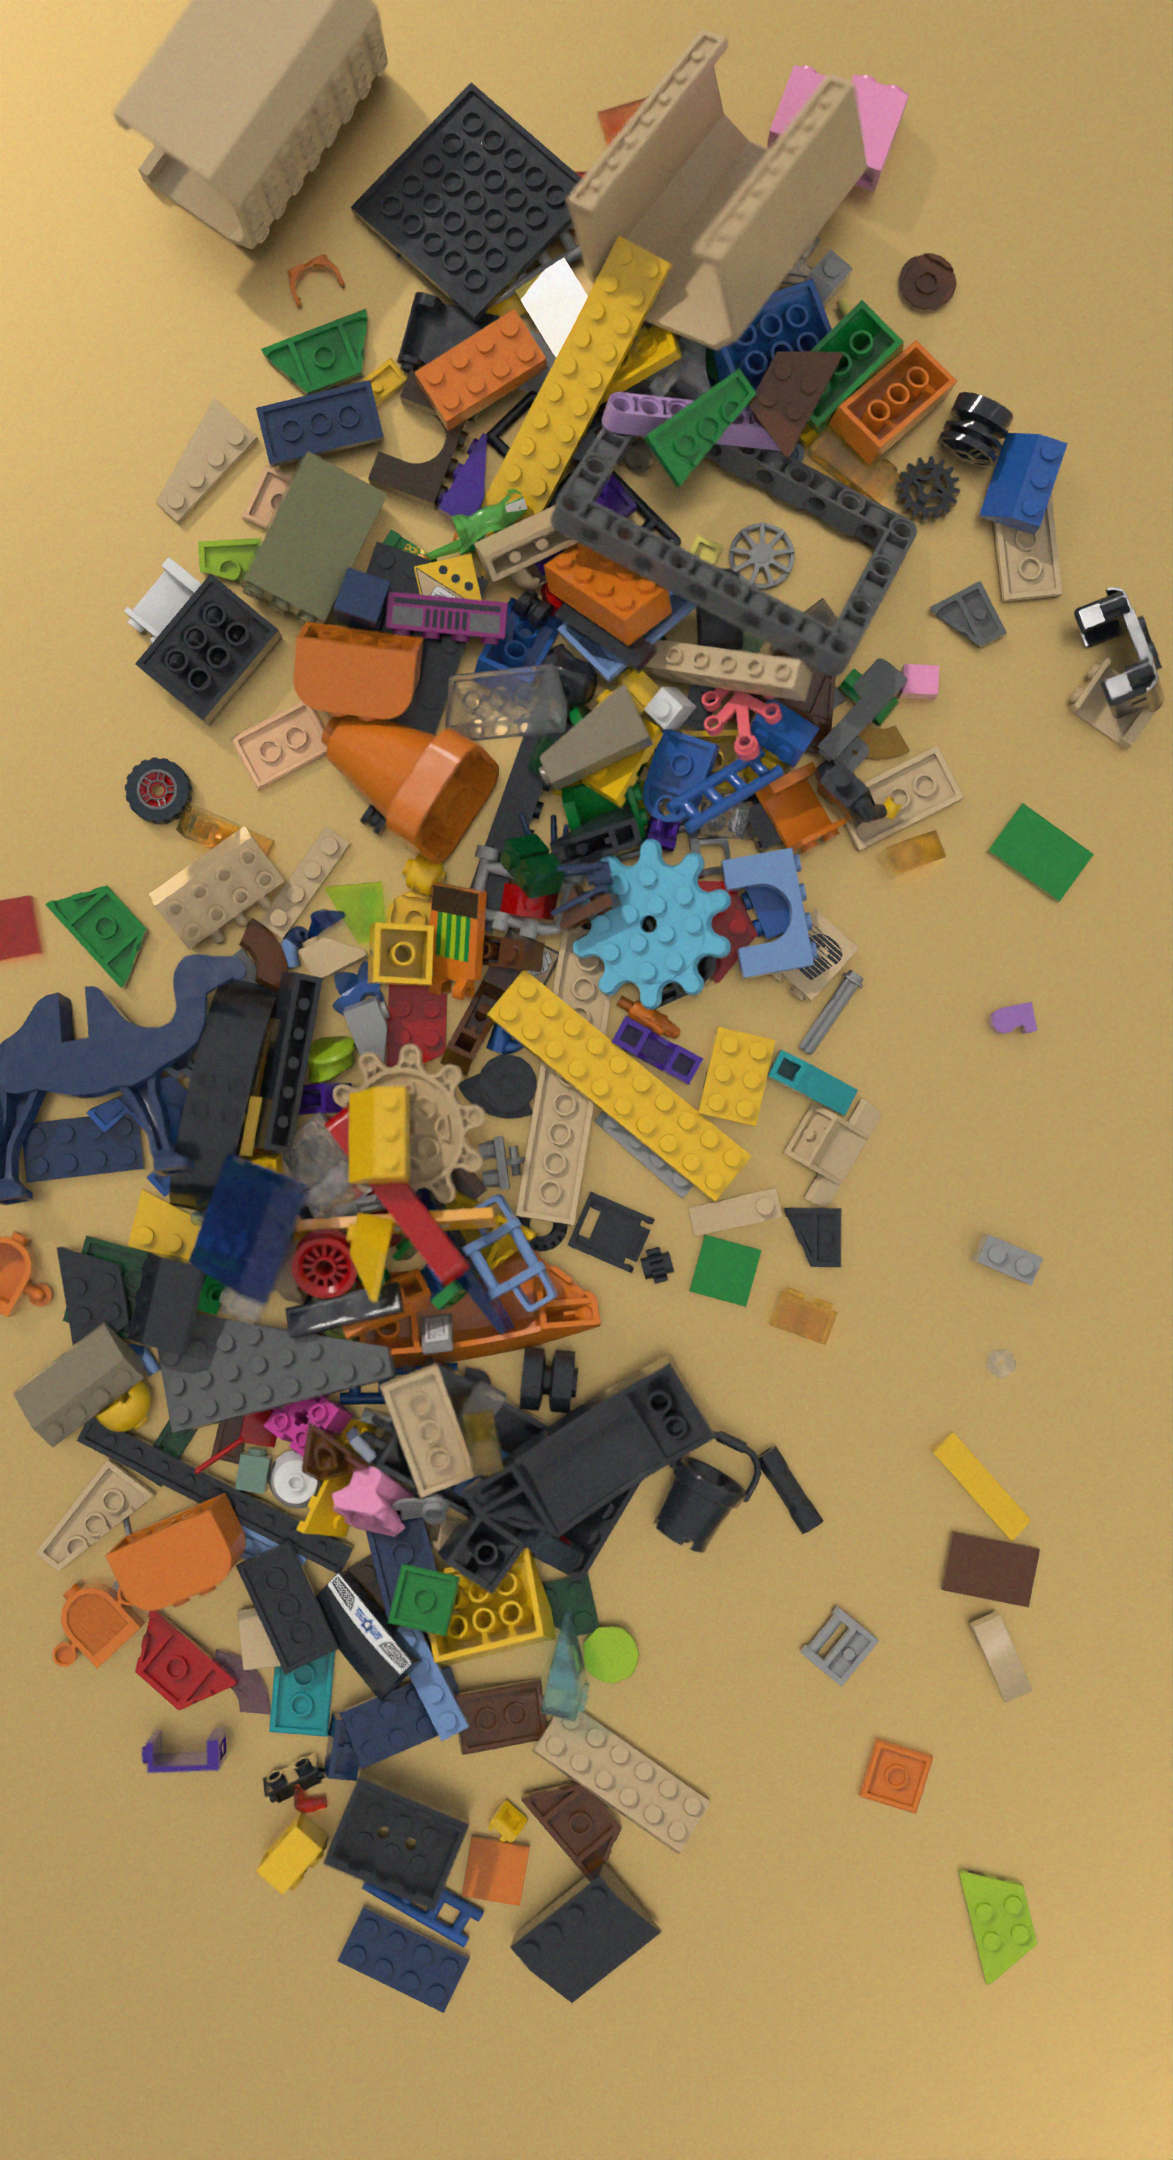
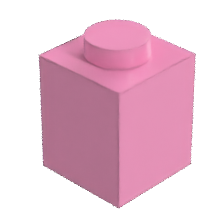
[899,664,939,700]

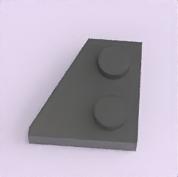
[930,581,1007,648]

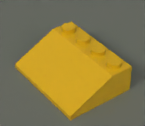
[429,1548,556,1665]

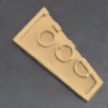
[156,397,258,524]
[35,1458,156,1571]

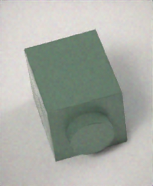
[235,1447,273,1494]

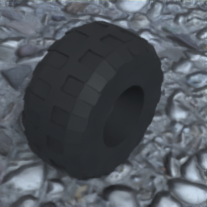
[696,568,743,651]

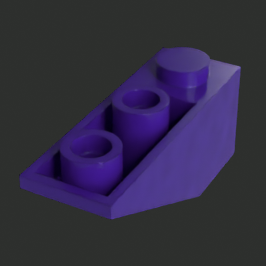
[437,433,488,522]

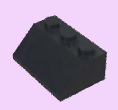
[128,1252,206,1355]

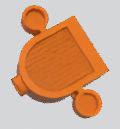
[0,1231,54,1317]
[52,1583,145,1668]

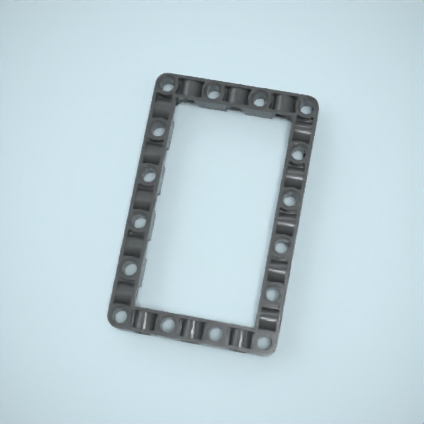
[550,380,917,676]

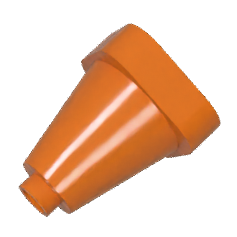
[321,715,499,864]

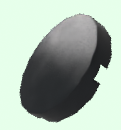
[478,1054,537,1113]

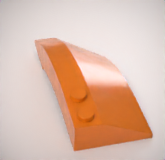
[355,1249,601,1368]

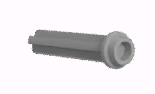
[799,970,864,1055]

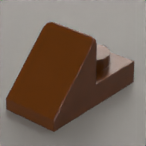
[559,885,622,931]

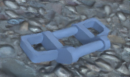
[462,1195,558,1312]

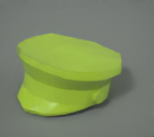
[308,1036,356,1084]
[583,1626,639,1684]

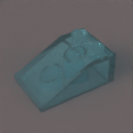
[541,1609,589,1722]

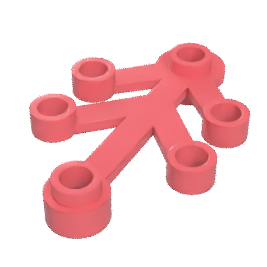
[702,688,782,761]

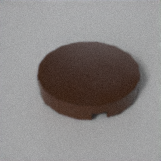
[898,253,956,313]

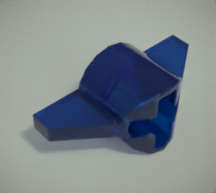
[308,909,346,939]

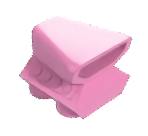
[332,1466,415,1537]

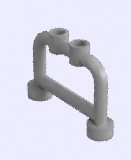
[473,845,586,939]

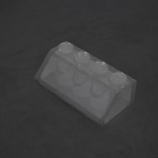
[445,664,567,741]

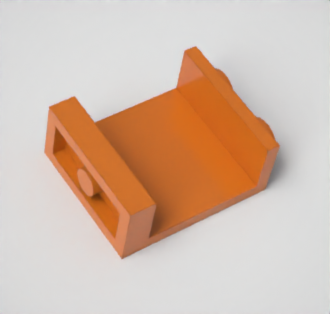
[755,761,847,854]

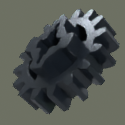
[895,456,960,522]

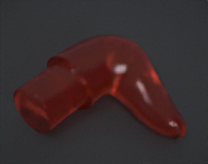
[293,1787,328,1813]

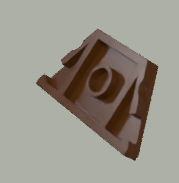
[749,352,843,459]
[521,1782,622,1877]

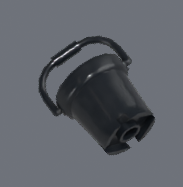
[653,1431,761,1553]

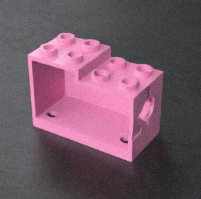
[767,65,909,192]

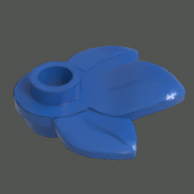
[332,961,385,1015]

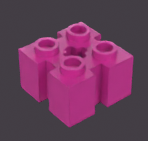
[264,1395,354,1457]

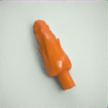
[616,995,681,1039]

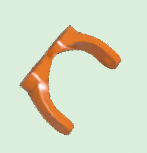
[287,254,345,307]

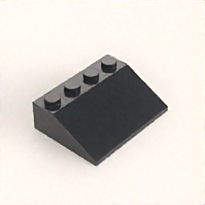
[135,573,282,726]
[510,1862,661,2003]

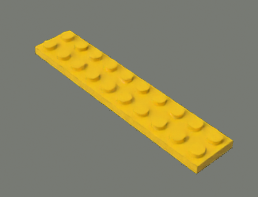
[481,236,673,525]
[486,970,751,1202]

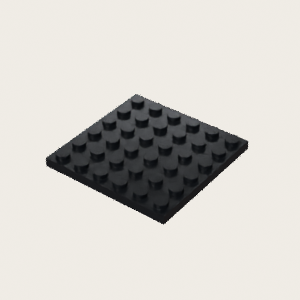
[351,82,582,322]

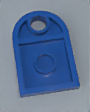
[643,728,720,823]

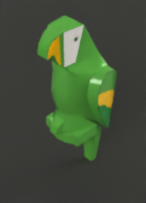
[427,489,527,560]

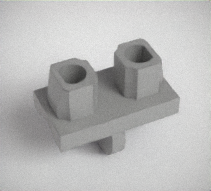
[478,1136,525,1190]

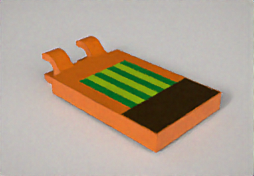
[429,882,487,1000]

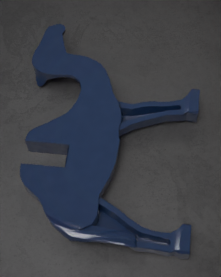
[0,954,247,1206]

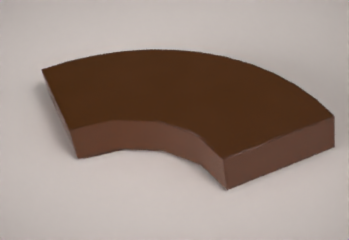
[239,918,288,991]

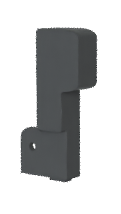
[817,658,907,773]

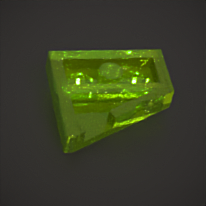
[325,881,386,943]

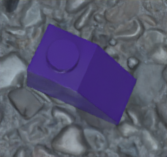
[298,1083,352,1115]

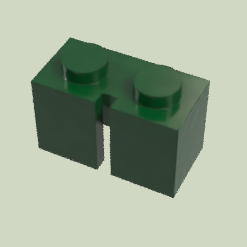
[500,833,566,899]

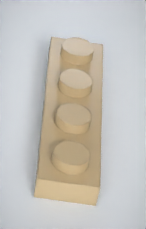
[259,826,351,939]

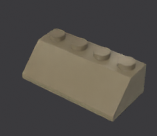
[13,1322,144,1448]

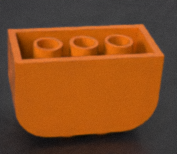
[293,621,424,721]
[105,1493,246,1611]

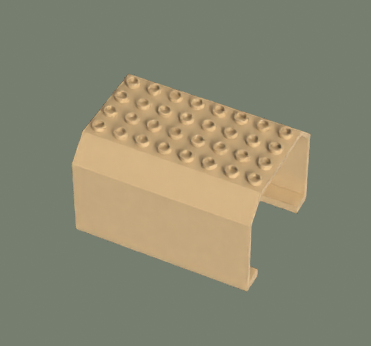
[112,0,388,249]
[566,29,867,350]

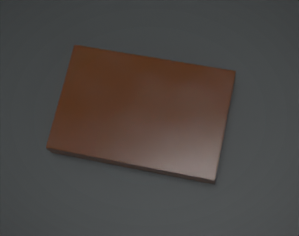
[941,1531,1040,1607]
[454,1678,547,1755]

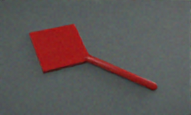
[194,1409,277,1474]

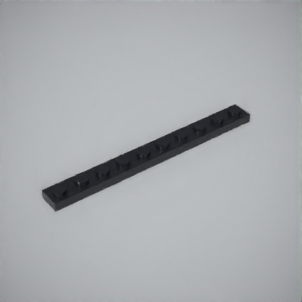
[77,1417,354,1574]

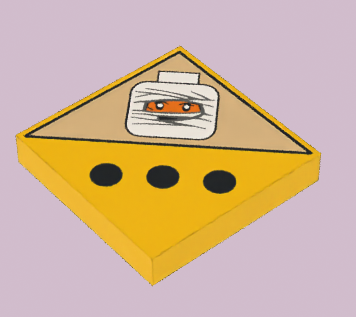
[414,554,482,600]

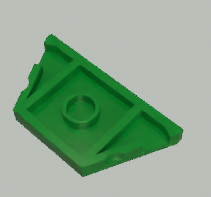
[261,309,368,395]
[45,885,148,989]

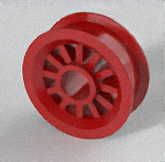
[291,1228,358,1298]

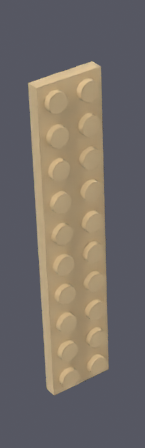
[516,928,612,1226]

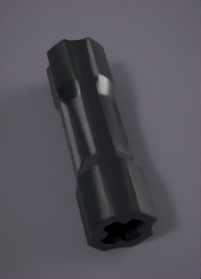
[757,1445,823,1534]

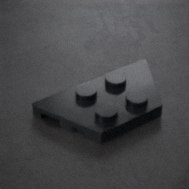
[57,1246,131,1346]

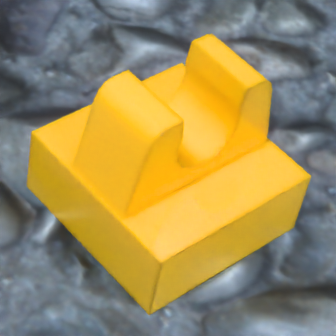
[487,1800,528,1843]

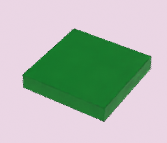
[689,1234,762,1307]
[388,1564,461,1637]

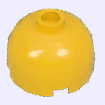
[94,1380,152,1432]

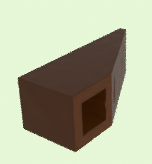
[482,935,545,972]

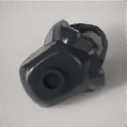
[538,644,598,706]

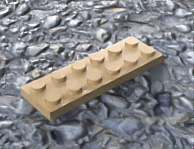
[532,1700,711,1854]

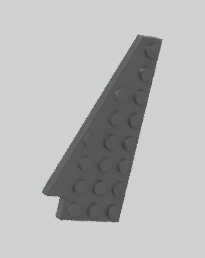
[157,1314,396,1434]

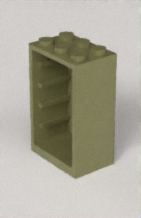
[238,451,387,625]

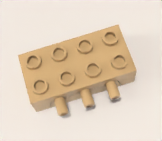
[149,826,284,950]

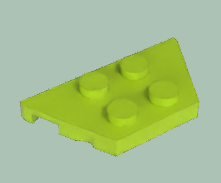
[958,1869,1037,1985]

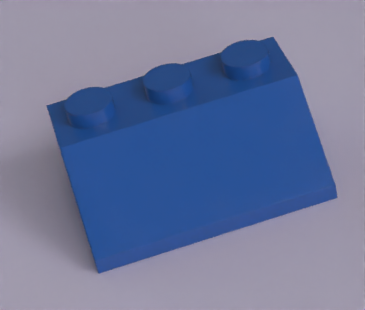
[979,433,1068,535]

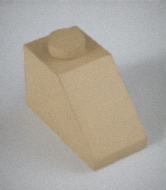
[299,936,369,981]

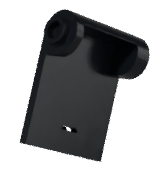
[396,292,500,373]

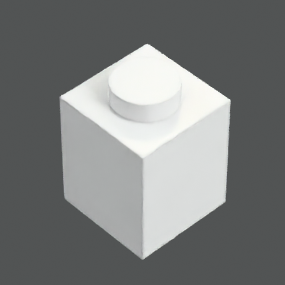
[644,687,696,729]

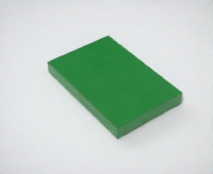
[987,803,1094,902]

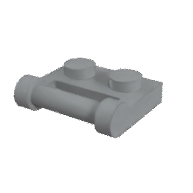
[800,1605,879,1687]

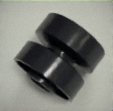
[519,1347,578,1413]

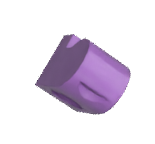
[989,1002,1038,1034]

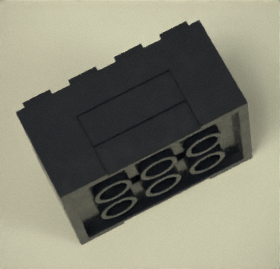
[323,1772,470,1911]

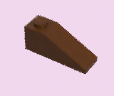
[440,980,505,1076]

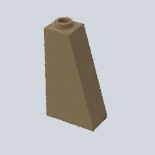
[538,684,653,791]

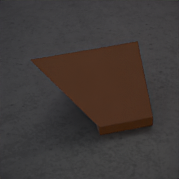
[302,1422,368,1482]

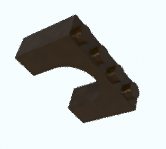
[368,370,479,510]

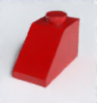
[500,883,558,920]

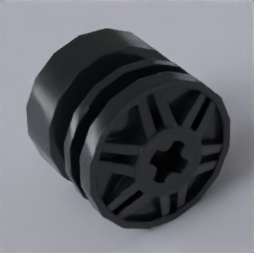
[937,392,1014,467]

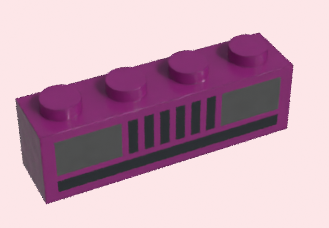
[386,592,508,645]

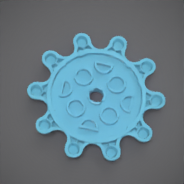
[572,839,731,1010]

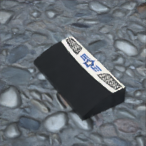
[317,1570,422,1701]

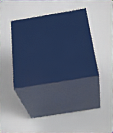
[333,567,391,631]

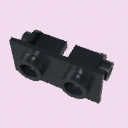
[263,1753,326,1803]

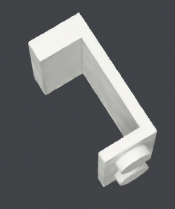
[124,557,202,643]

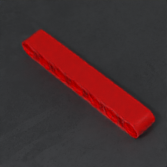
[324,1105,470,1286]

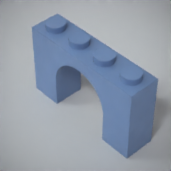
[720,848,818,979]

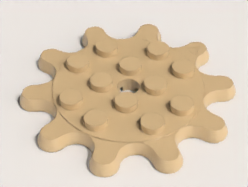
[331,1044,486,1204]

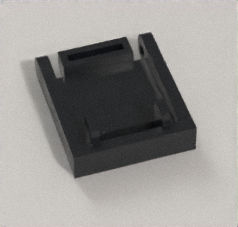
[567,1191,655,1273]

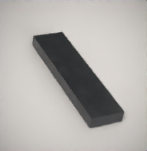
[554,602,658,674]

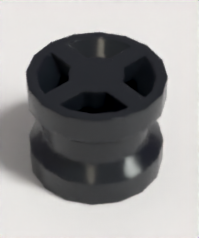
[360,804,387,836]

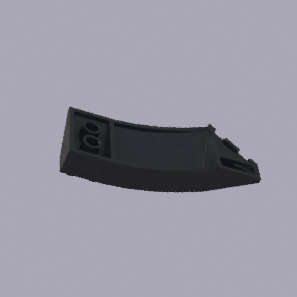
[462,1353,716,1537]

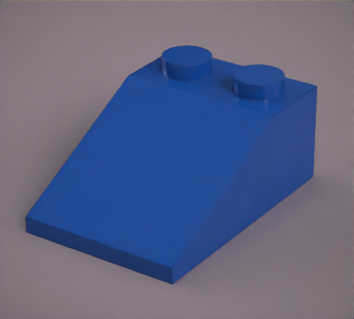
[472,597,563,704]

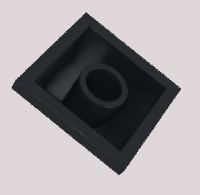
[438,1514,526,1594]

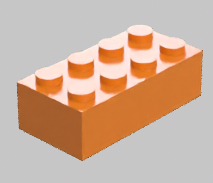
[414,309,547,431]
[829,340,957,465]
[544,542,672,646]

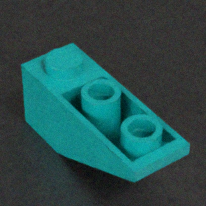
[767,1049,858,1116]

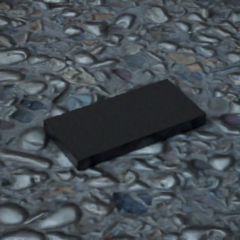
[236,1539,340,1674]

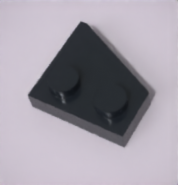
[784,1207,842,1267]

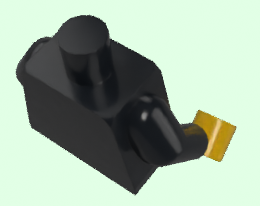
[814,760,902,829]

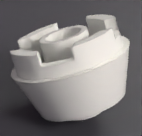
[269,1450,323,1509]

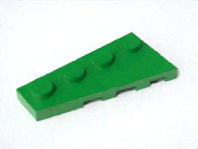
[643,368,756,488]

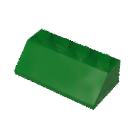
[807,300,904,434]

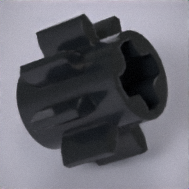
[640,1247,674,1284]

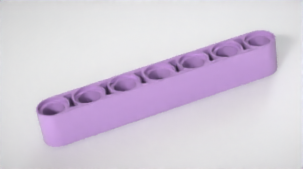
[602,392,798,451]

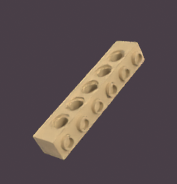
[642,640,813,701]

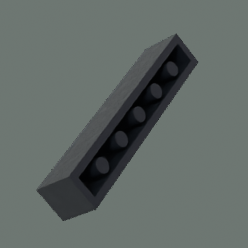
[253,972,323,1154]

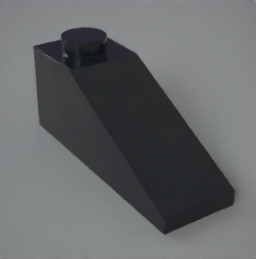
[549,805,642,865]

